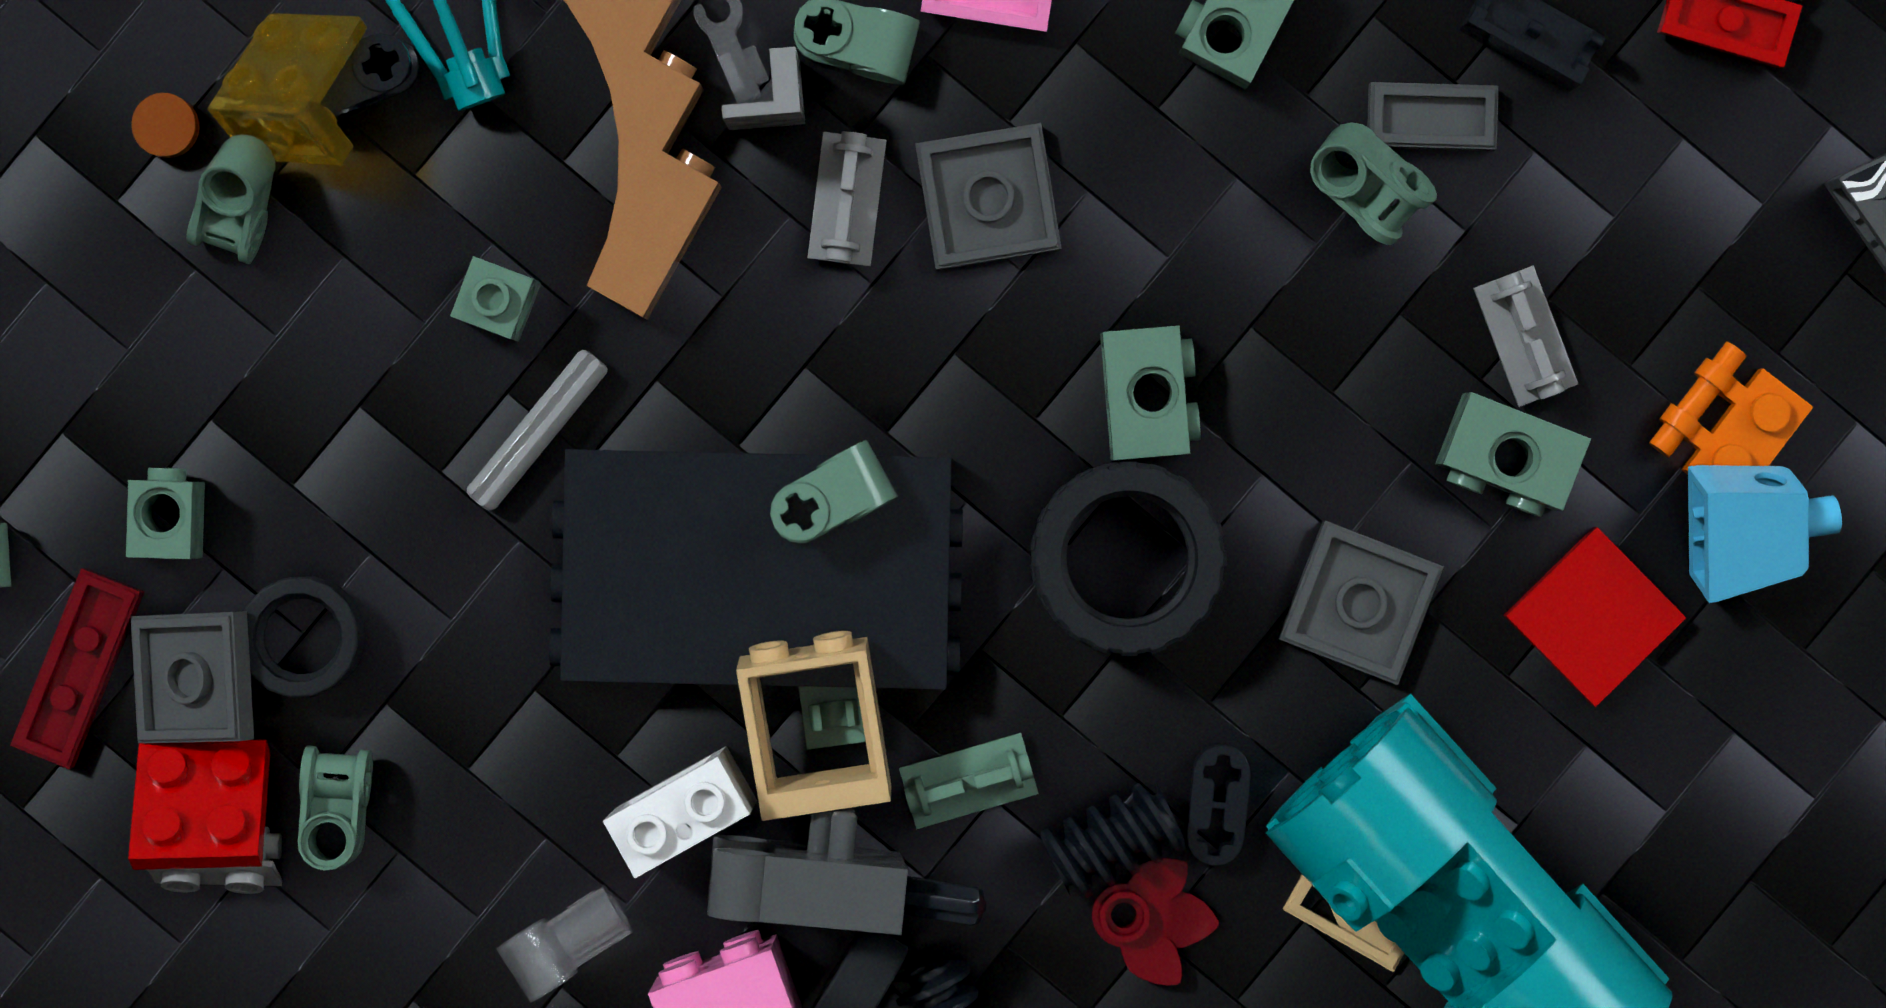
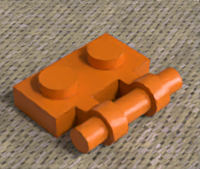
[1649,341,1813,475]

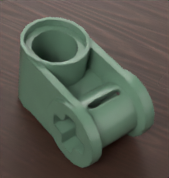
[793,0,920,85]
[1310,122,1437,245]
[186,134,275,264]
[770,440,898,543]
[297,745,373,871]

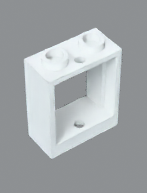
[603,746,757,878]

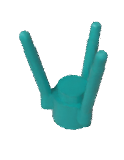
[385,0,511,111]

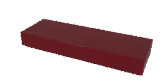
[10,568,145,769]

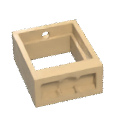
[736,631,892,821]

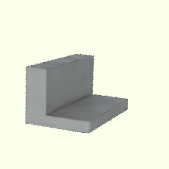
[722,47,805,130]

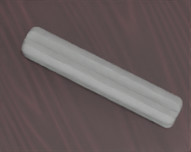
[466,350,608,511]

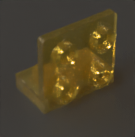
[207,13,367,166]

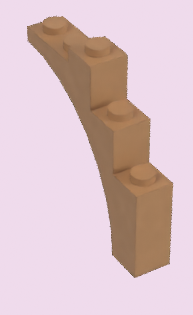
[563,0,722,320]

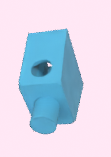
[1688,465,1842,603]

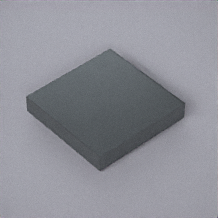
[915,123,1062,270]
[1277,520,1444,685]
[131,611,254,743]

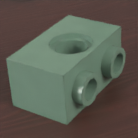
[1100,325,1201,461]
[1435,392,1591,518]

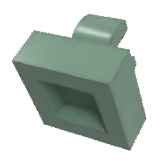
[799,686,866,750]

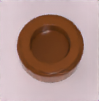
[131,93,200,158]

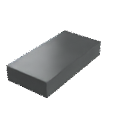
[1367,82,1498,151]

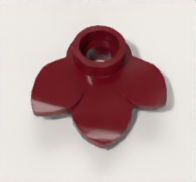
[1092,858,1219,986]

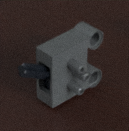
[707,807,987,935]

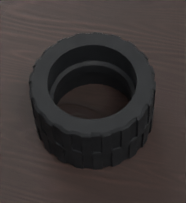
[1030,462,1227,656]

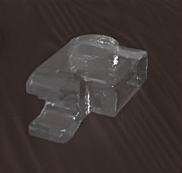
[694,0,769,104]

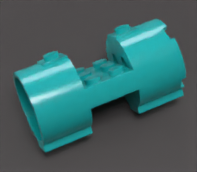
[1266,694,1673,1008]

